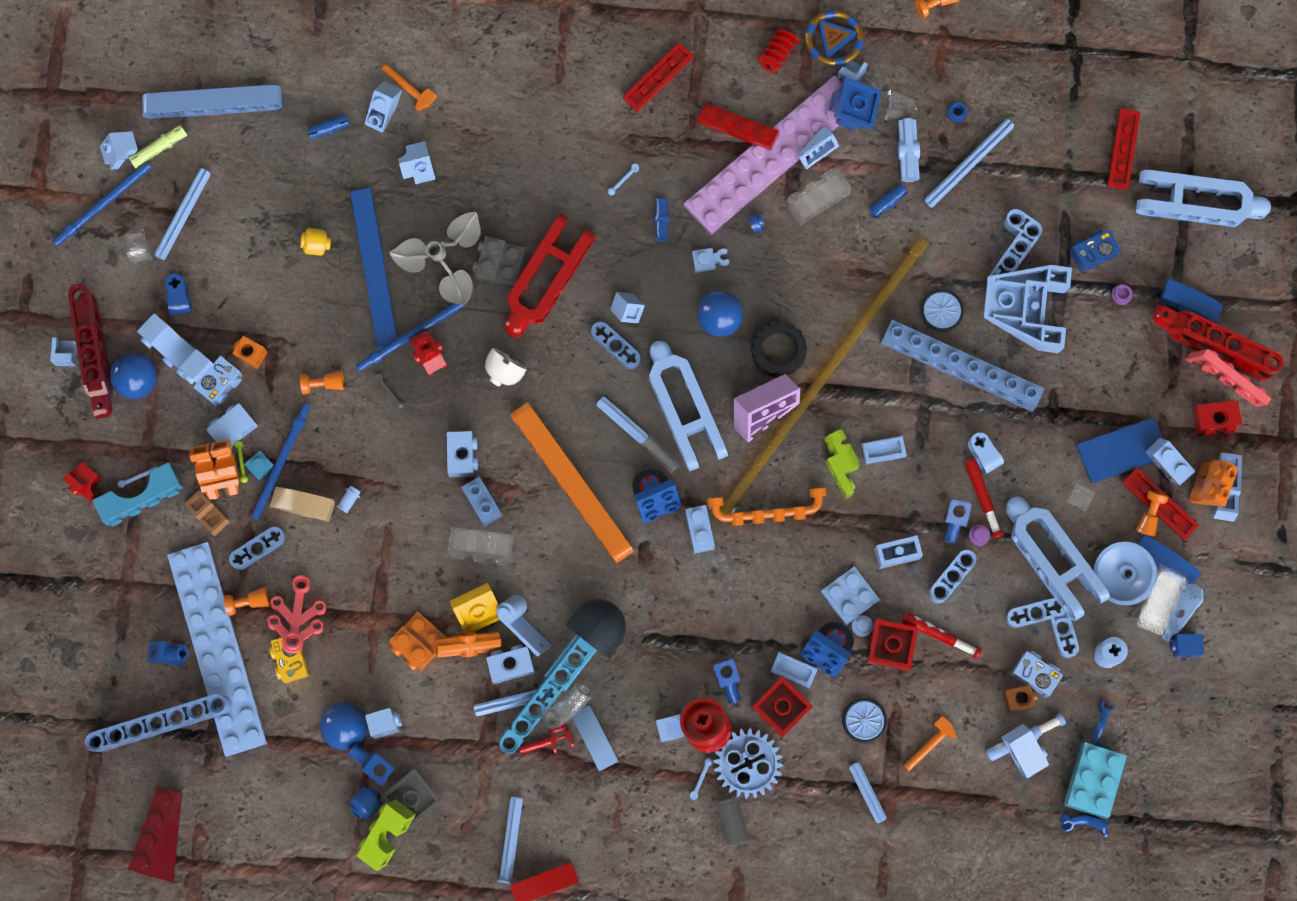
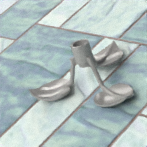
[390,212,481,306]

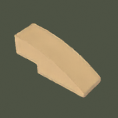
[270,487,335,522]

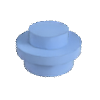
[852,615,873,637]

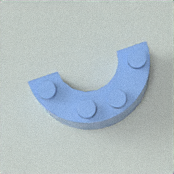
[137,314,213,385]

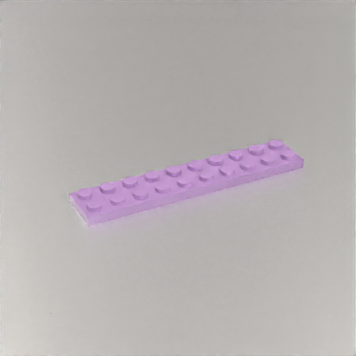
[684,75,841,235]

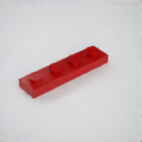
[623,42,694,113]
[697,103,780,151]
[1107,108,1141,191]
[1122,467,1199,541]

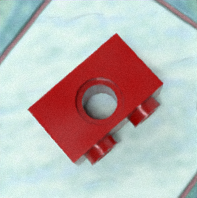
[1192,400,1242,436]

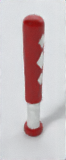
[964,458,1004,539]
[902,612,982,659]

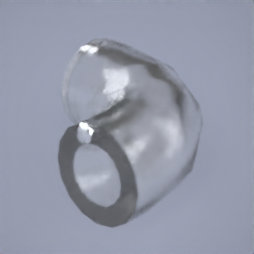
[542,682,594,729]

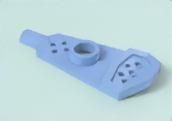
[1162,583,1204,642]

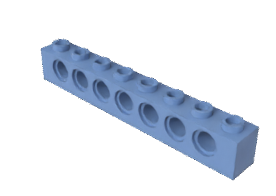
[881,320,1045,412]

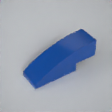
[1159,279,1223,324]
[1137,534,1201,586]

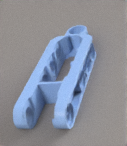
[1136,170,1271,227]
[649,341,728,472]
[1005,496,1110,621]

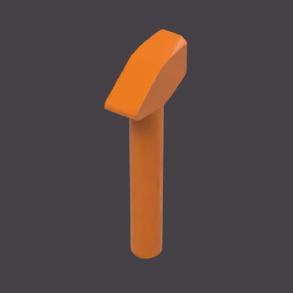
[381,64,437,111]
[903,715,957,772]

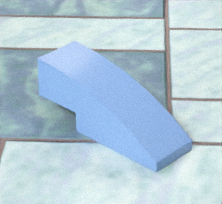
[1213,452,1242,522]
[571,705,618,771]

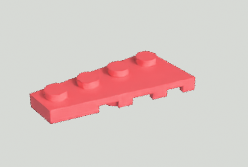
[1185,349,1271,407]

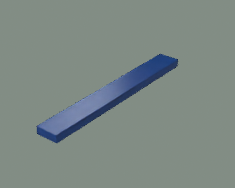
[350,188,397,349]

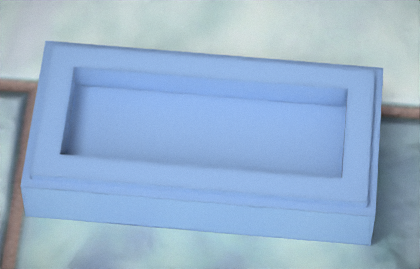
[861,436,907,465]
[770,652,817,689]

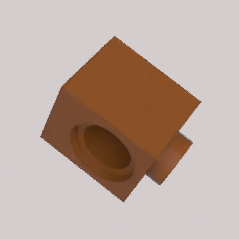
[1002,685,1037,713]

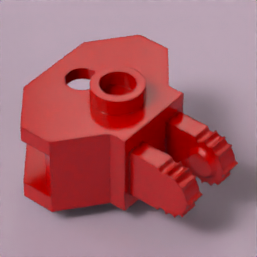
[409,330,447,376]

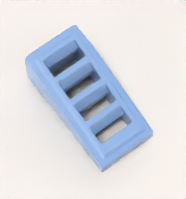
[798,126,839,169]

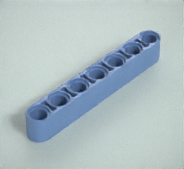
[142,85,282,119]
[85,694,232,752]

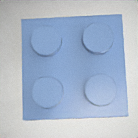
[821,566,880,626]

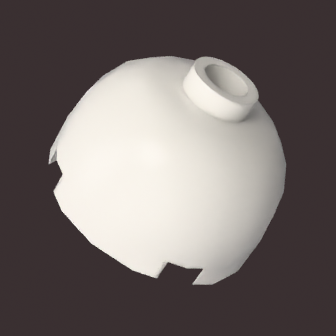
[485,348,527,386]

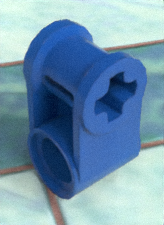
[165,274,192,315]

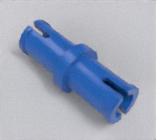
[307,114,349,140]
[868,183,908,219]
[654,198,670,241]

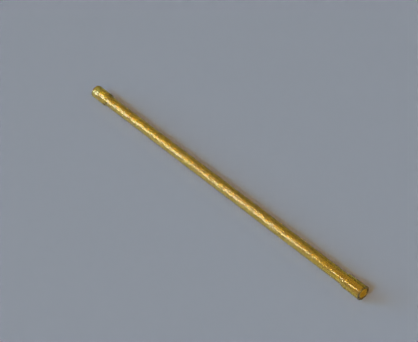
[720,237,929,514]

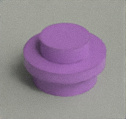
[1111,284,1133,305]
[969,525,990,546]

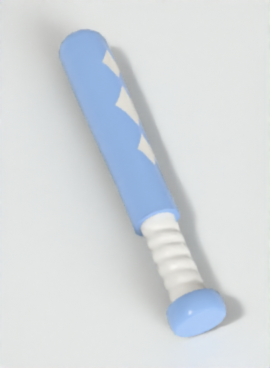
[986,713,1066,761]

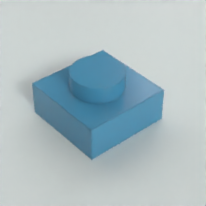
[244,451,274,481]

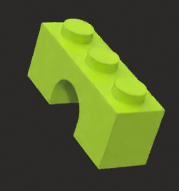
[357,799,416,871]

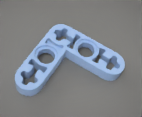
[1006,598,1079,658]

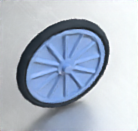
[920,290,964,332]
[842,698,887,744]

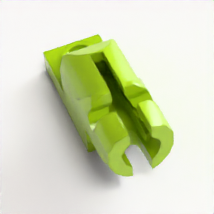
[824,429,859,499]

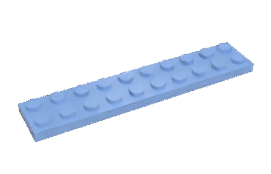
[167,542,268,757]

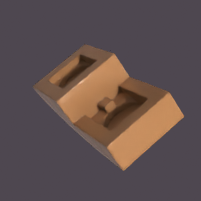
[184,490,229,537]

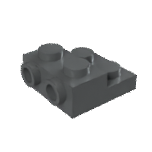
[472,236,526,288]
[381,768,442,830]

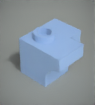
[100,131,138,170]
[398,141,435,184]

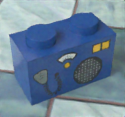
[1070,229,1121,273]

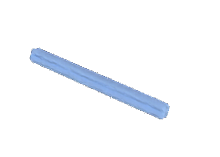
[924,119,1014,208]

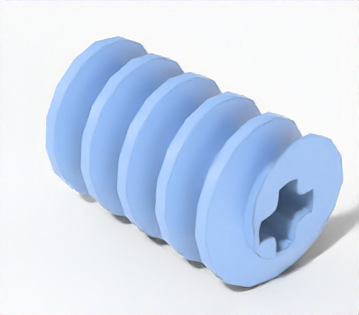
[1094,637,1128,668]

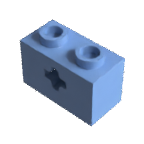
[461,477,502,527]

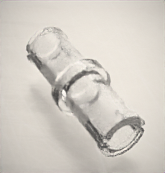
[642,436,680,475]

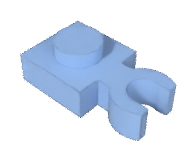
[692,248,729,273]

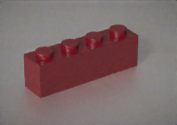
[128,786,183,883]

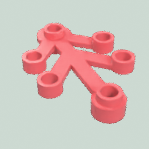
[268,575,326,653]

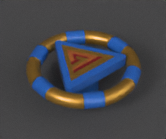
[805,10,864,66]

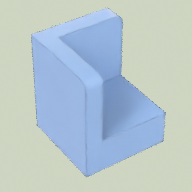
[837,61,868,83]
[610,292,645,323]
[50,337,77,366]
[656,714,685,743]

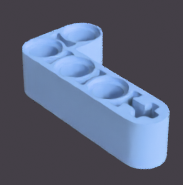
[989,209,1042,276]

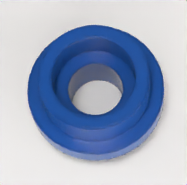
[947,102,968,122]
[748,212,765,232]

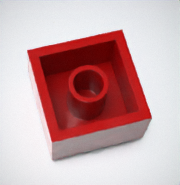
[866,619,918,672]
[751,676,813,739]

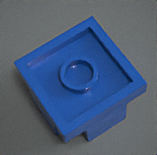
[829,77,882,130]

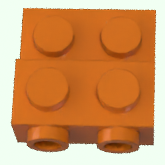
[1189,460,1238,507]
[389,612,446,671]

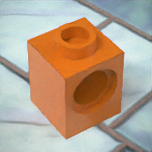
[232,336,268,369]

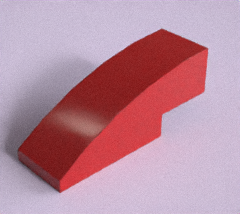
[510,862,579,901]

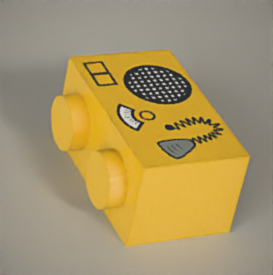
[269,637,310,683]

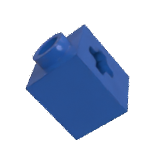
[1170,634,1204,658]

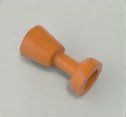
[914,0,959,19]
[300,370,345,395]
[1135,490,1169,537]
[224,586,271,616]

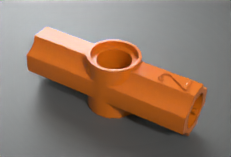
[435,632,501,658]

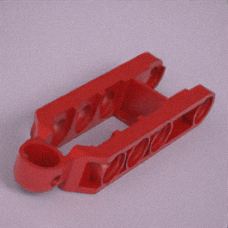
[504,214,596,338]
[1152,305,1284,381]

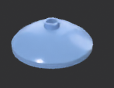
[1094,542,1157,605]

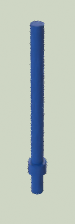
[52,162,152,247]
[355,303,464,372]
[250,403,311,520]

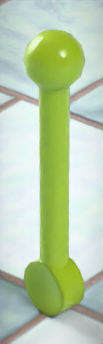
[234,441,248,483]

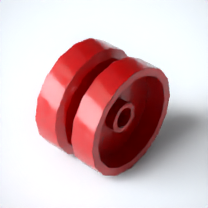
[680,698,732,753]

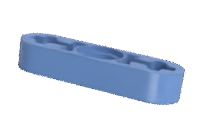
[591,322,640,369]
[229,527,286,570]

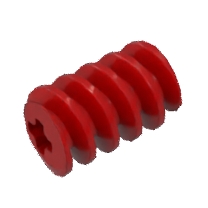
[757,29,800,75]

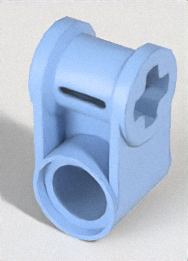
[968,433,1004,474]

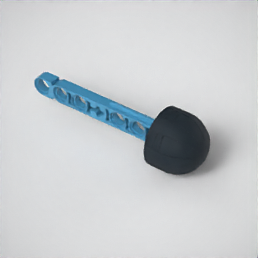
[499,599,626,753]

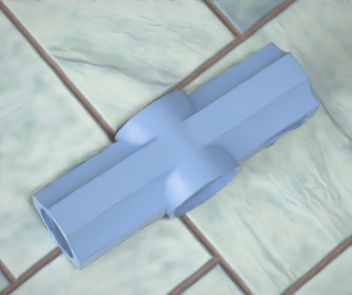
[897,118,920,182]

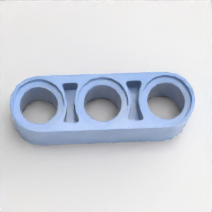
[929,550,976,604]

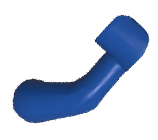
[1091,700,1114,749]
[1060,814,1109,837]

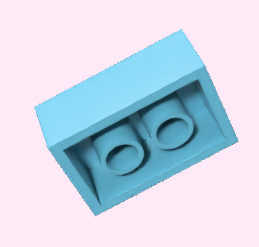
[1063,742,1127,819]

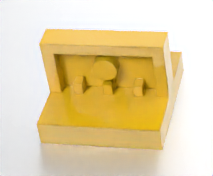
[450,583,500,632]

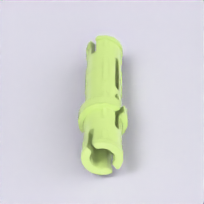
[128,125,187,168]

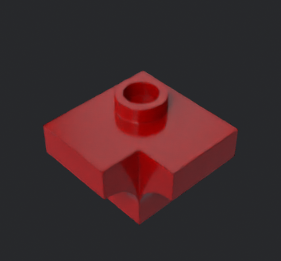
[62,462,102,504]

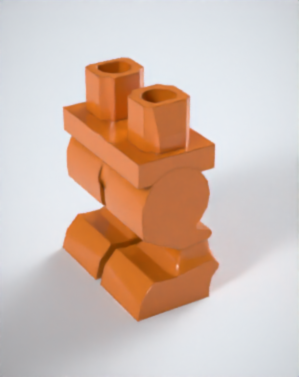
[189,439,240,500]

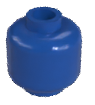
[349,787,381,820]

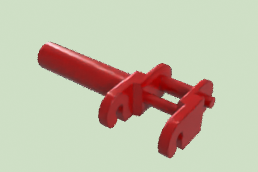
[519,722,575,754]

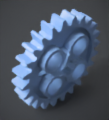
[713,728,783,799]

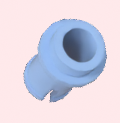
[336,486,361,513]

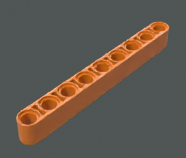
[510,402,634,564]

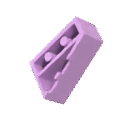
[734,374,800,442]

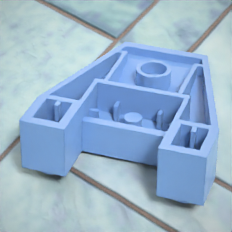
[983,265,1072,353]

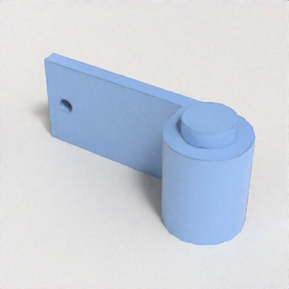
[497,594,552,656]

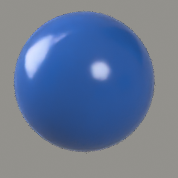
[697,290,743,337]
[110,353,157,399]
[320,702,368,750]

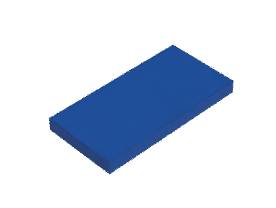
[1076,417,1163,484]

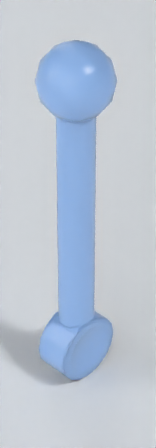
[607,163,639,195]
[117,466,158,488]
[690,758,713,800]

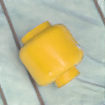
[300,228,331,256]

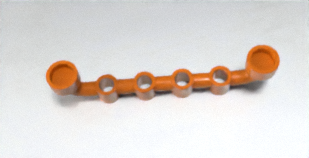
[706,488,827,526]

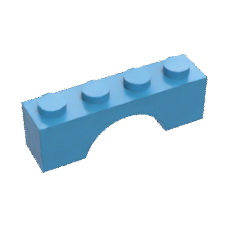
[92,462,183,526]

